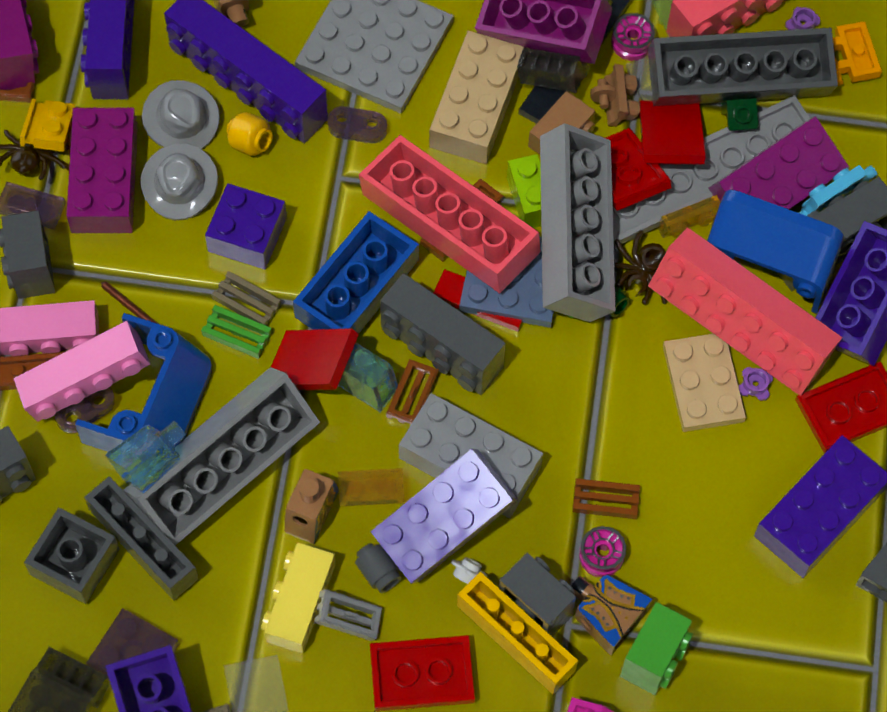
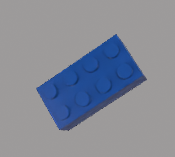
[293,211,419,334]

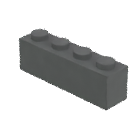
[84,476,198,600]

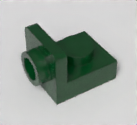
[721,98,758,131]

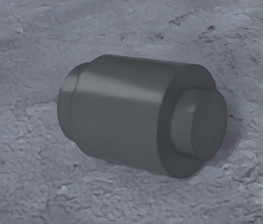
[355,543,402,593]

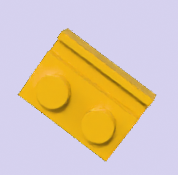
[20,98,75,152]

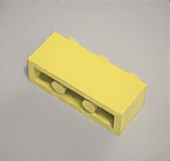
[261,542,336,654]

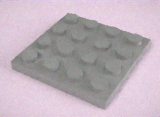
[295,0,454,114]

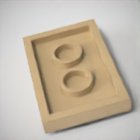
[663,334,746,432]

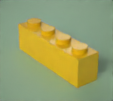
[457,571,578,695]

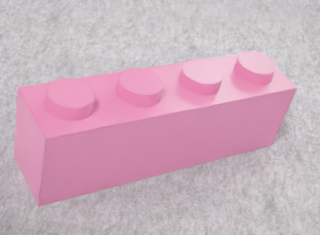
[0,300,99,356]
[14,321,150,422]

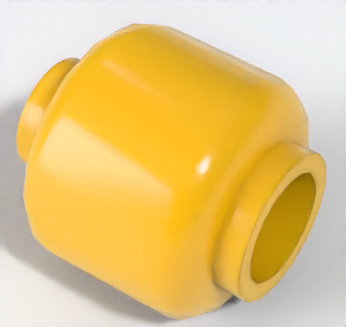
[226,112,273,156]

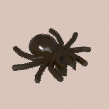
[0,130,69,180]
[614,230,667,305]

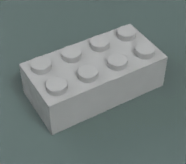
[399,393,543,519]

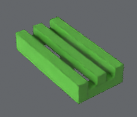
[201,305,272,359]

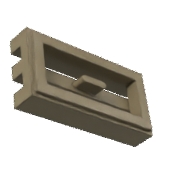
[212,271,281,326]

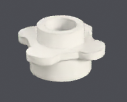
[451,557,488,584]

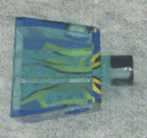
[338,343,398,413]
[105,421,186,493]

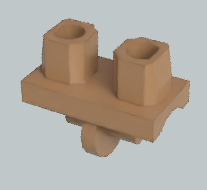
[590,64,640,127]

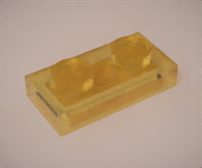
[658,195,720,239]
[338,468,404,506]

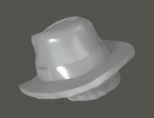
[142,81,219,150]
[140,143,218,220]

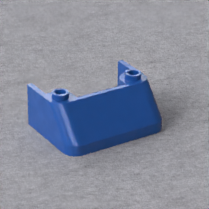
[707,190,844,314]
[75,313,212,466]

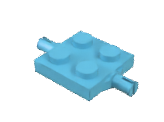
[799,165,877,216]

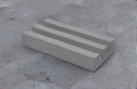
[314,589,382,641]

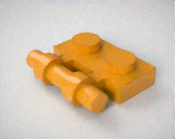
[833,21,882,86]

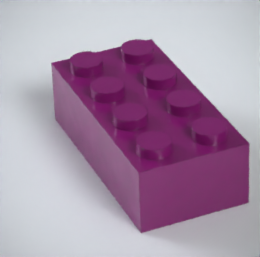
[0,0,39,90]
[475,0,612,64]
[66,108,138,233]
[708,116,849,209]

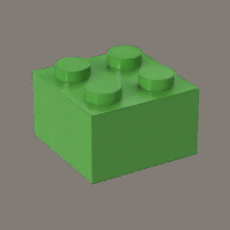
[620,602,693,695]

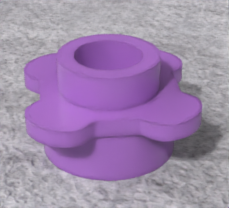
[785,7,820,30]
[739,367,773,401]

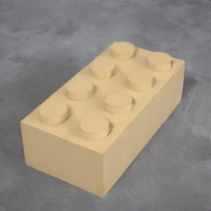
[429,30,525,164]

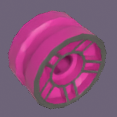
[611,13,655,61]
[579,526,626,577]

